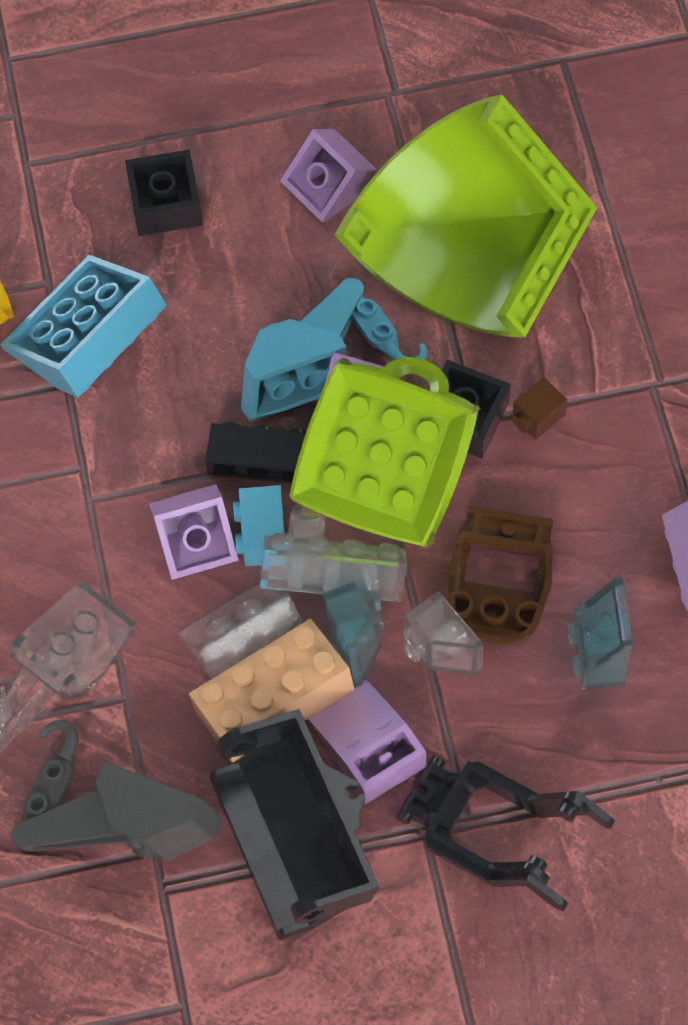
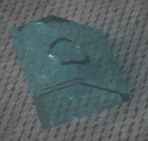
[322,578,385,688]

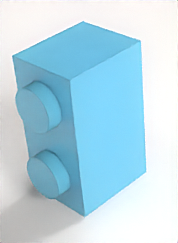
[233,485,287,566]

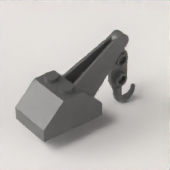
[11,720,224,861]

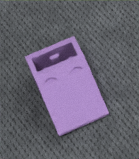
[307,680,426,805]

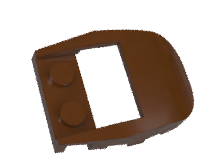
[447,506,553,646]

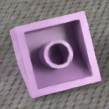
[280,129,377,222]
[149,484,239,580]

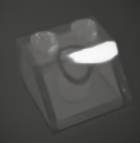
[403,591,484,676]

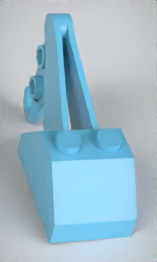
[241,278,428,423]

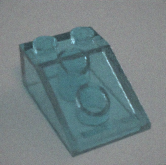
[568,577,633,690]

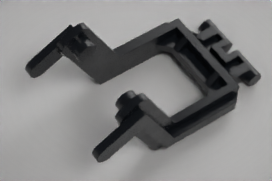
[396,756,615,911]

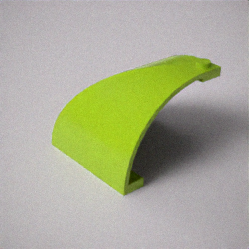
[334,95,598,337]

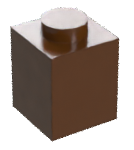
[512,377,567,439]

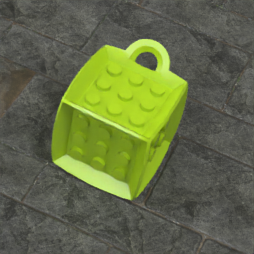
[289,357,480,547]

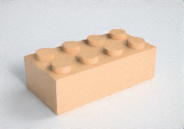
[189,618,355,764]

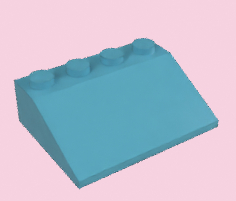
[0,255,167,398]

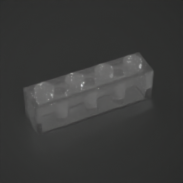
[259,533,407,602]

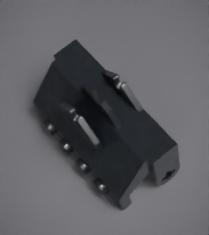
[209,709,379,941]

